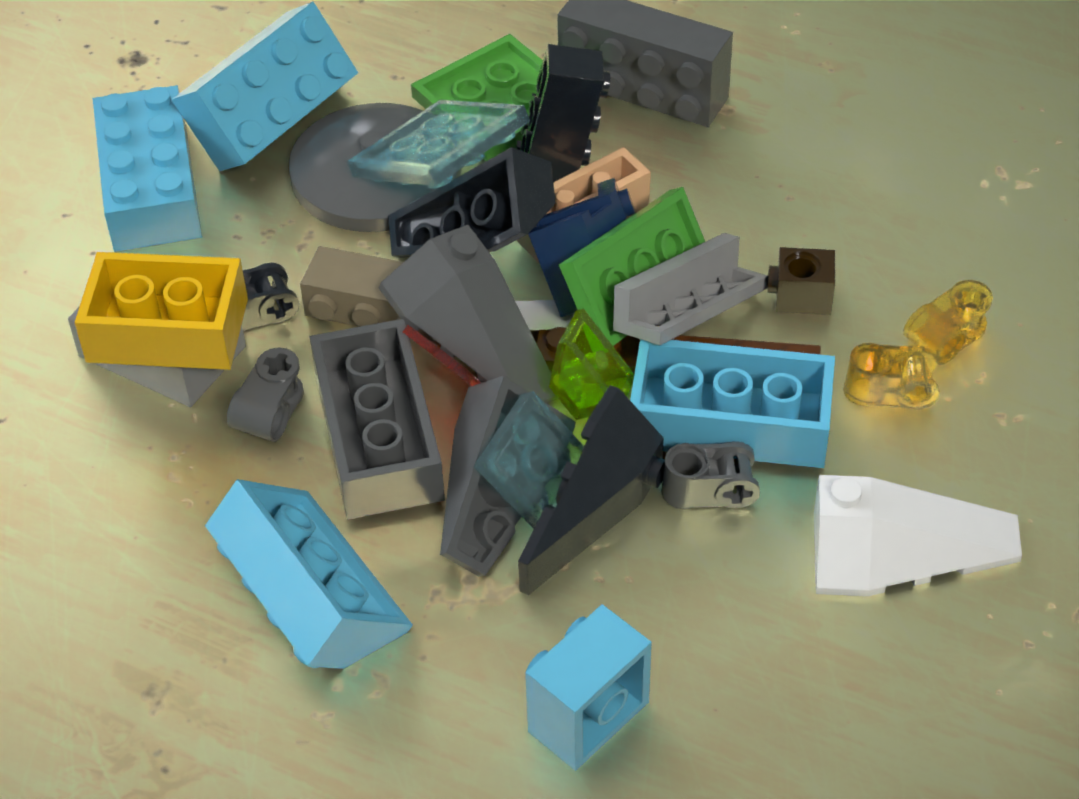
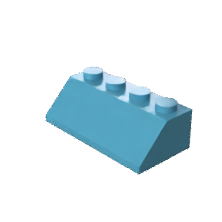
[205,479,413,669]

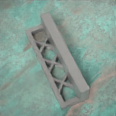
[613,233,768,345]

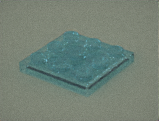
[347,100,530,188]

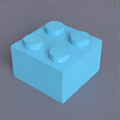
[525,604,652,771]

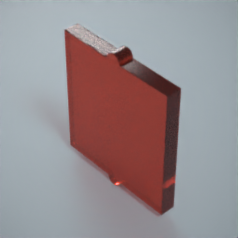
[403,325,481,387]

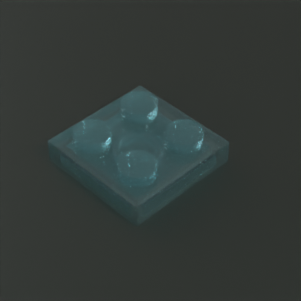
[474,391,584,529]

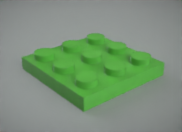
[411,34,543,161]

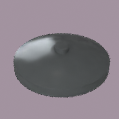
[289,103,462,232]

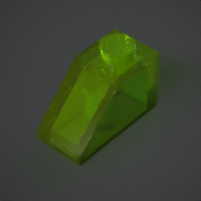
[549,308,634,420]

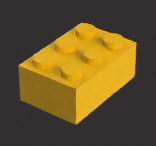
[74,252,248,370]

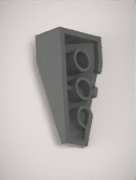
[379,225,561,403]
[440,376,576,577]

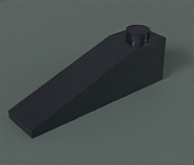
[388,147,556,258]
[518,385,665,595]

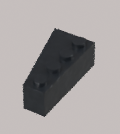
[515,44,610,182]

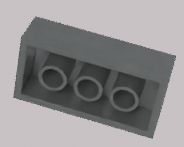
[557,0,733,127]
[309,319,445,520]

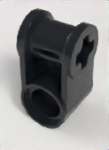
[242,263,300,331]

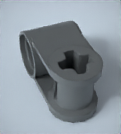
[227,347,304,442]
[661,441,760,509]

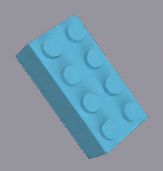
[171,1,358,171]
[92,85,202,252]
[630,339,835,468]

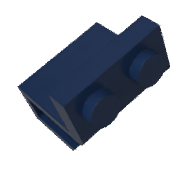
[528,178,636,317]

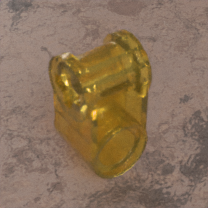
[903,280,993,365]
[843,343,939,410]

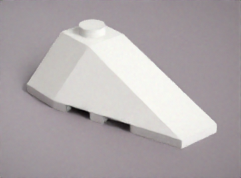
[814,475,1022,596]

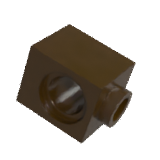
[767,247,835,315]

